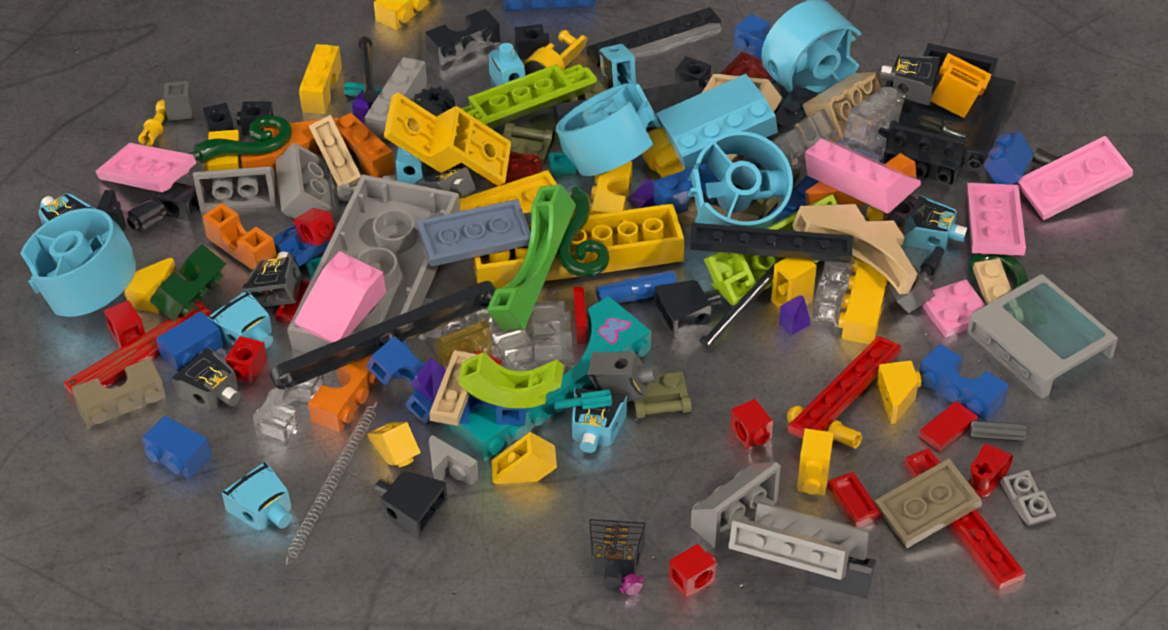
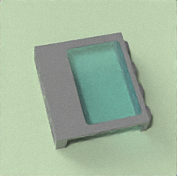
[967,274,1118,399]

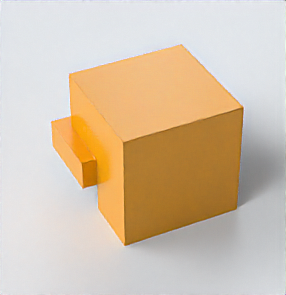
[931,53,992,118]

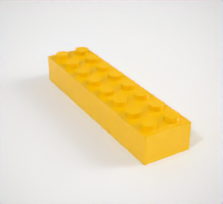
[472,204,684,288]

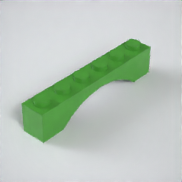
[487,185,576,331]

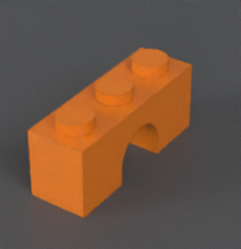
[335,113,395,178]
[202,203,277,270]
[308,355,380,432]

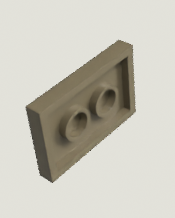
[875,459,982,548]

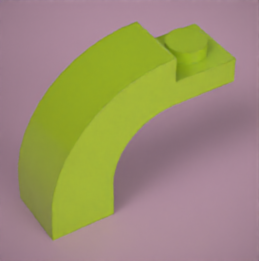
[458,352,564,408]

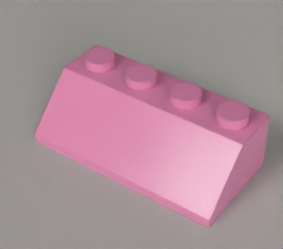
[805,138,921,213]

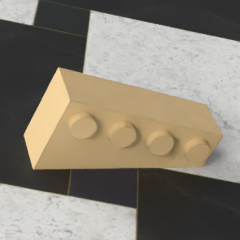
[803,71,884,145]

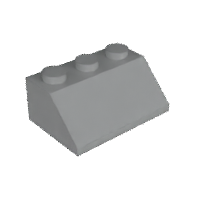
[275,143,340,219]
[193,166,276,213]
[691,462,781,548]

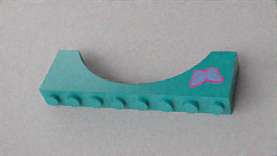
[444,296,651,461]

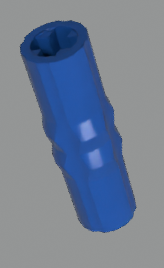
[596,270,677,304]

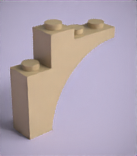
[793,204,917,294]

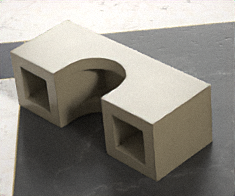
[71,358,166,428]

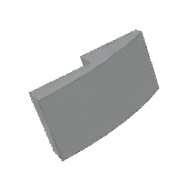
[1000,470,1056,526]

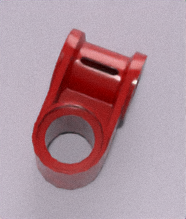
[968,443,1013,497]

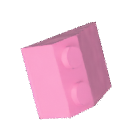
[294,251,386,343]

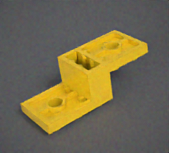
[384,92,511,186]

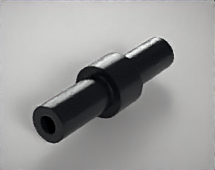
[920,246,944,276]

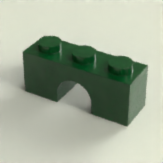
[149,244,226,321]

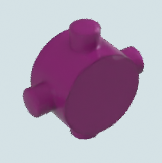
[619,574,644,595]

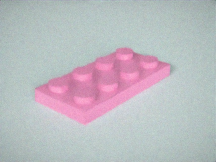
[1017,136,1133,220]
[95,143,197,192]
[966,183,1026,256]

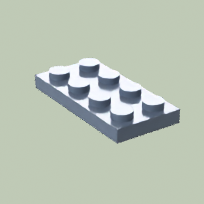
[417,199,531,267]

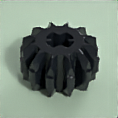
[415,86,455,113]

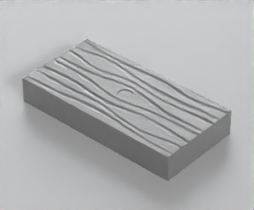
[288,175,461,355]

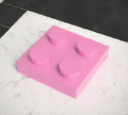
[921,280,986,338]

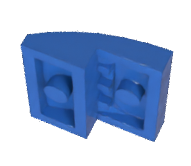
[272,224,331,267]

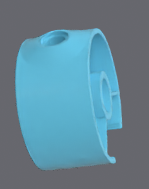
[761,0,862,95]
[556,83,662,176]
[688,131,793,228]
[21,208,136,317]

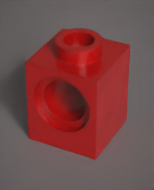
[293,208,336,246]
[104,300,145,347]
[225,336,268,383]
[730,399,773,449]
[669,544,717,598]

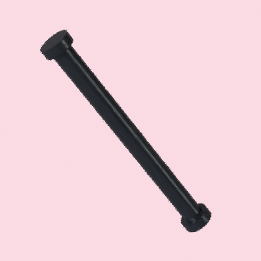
[358,36,378,103]
[699,257,785,351]

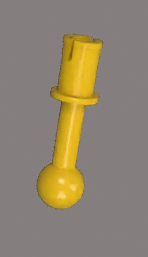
[138,99,167,146]
[787,406,862,449]

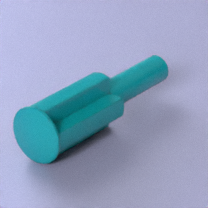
[344,82,383,96]
[554,389,612,410]

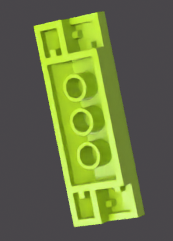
[461,64,597,129]
[704,194,838,306]

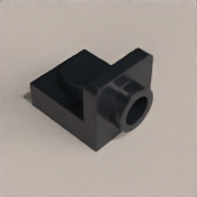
[97,190,126,231]

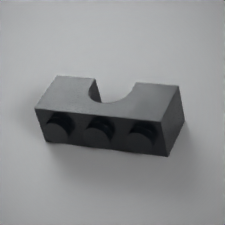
[425,8,500,65]

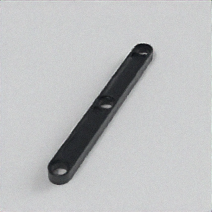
[270,281,496,390]

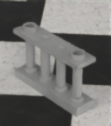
[729,501,870,580]

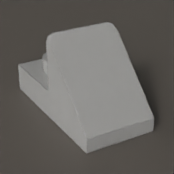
[429,435,478,486]

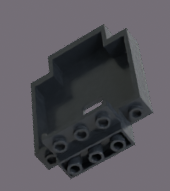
[866,43,1016,187]

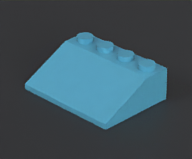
[656,74,778,170]

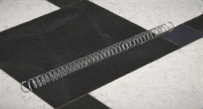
[286,401,377,566]

